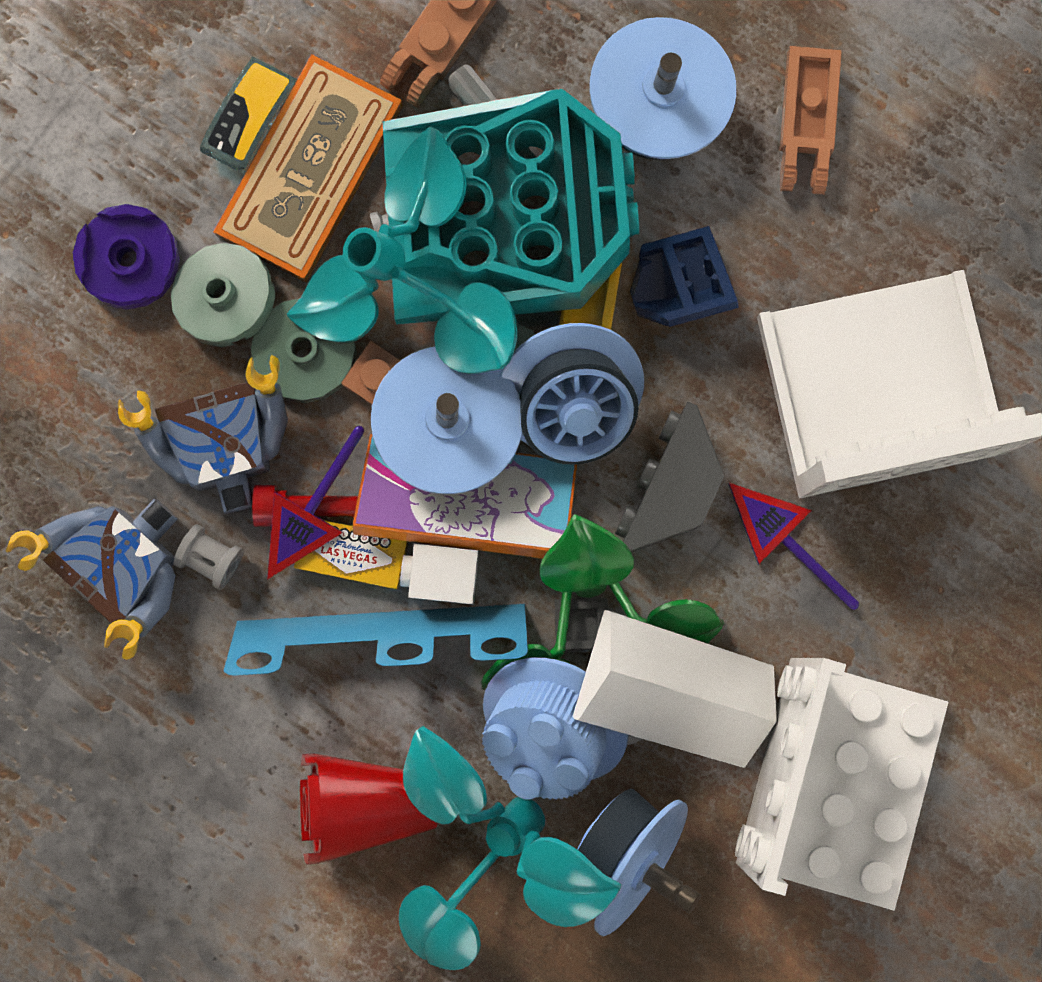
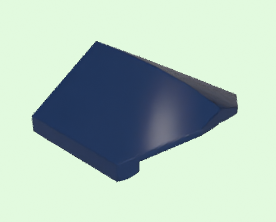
[630,226,739,327]

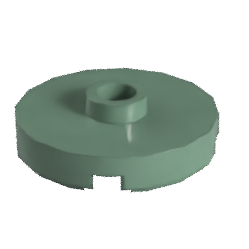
[171,243,275,347]
[251,298,357,403]

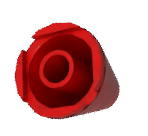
[300,753,438,865]

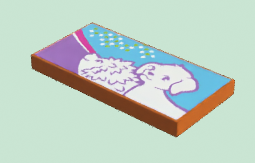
[353,434,577,559]

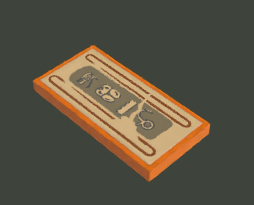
[213,54,403,283]

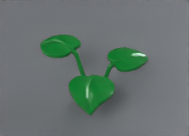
[481,514,724,690]

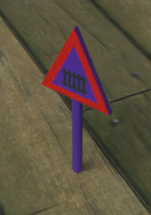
[267,426,364,580]
[728,483,859,610]

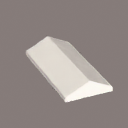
[573,610,777,768]

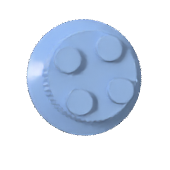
[482,658,628,800]

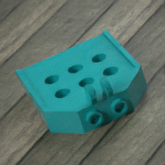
[382,89,639,325]

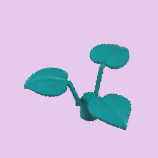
[287,126,517,374]
[399,726,622,970]

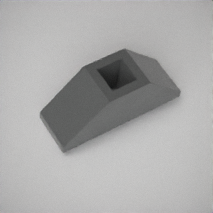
[615,402,724,552]

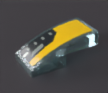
[200,56,297,174]

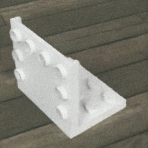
[757,270,1042,499]
[735,658,948,911]

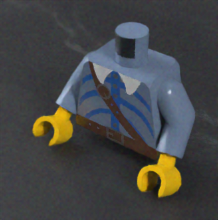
[118,355,288,514]
[6,498,178,660]

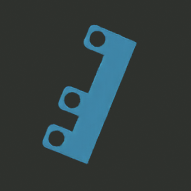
[224,604,528,676]

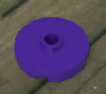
[73,204,180,310]

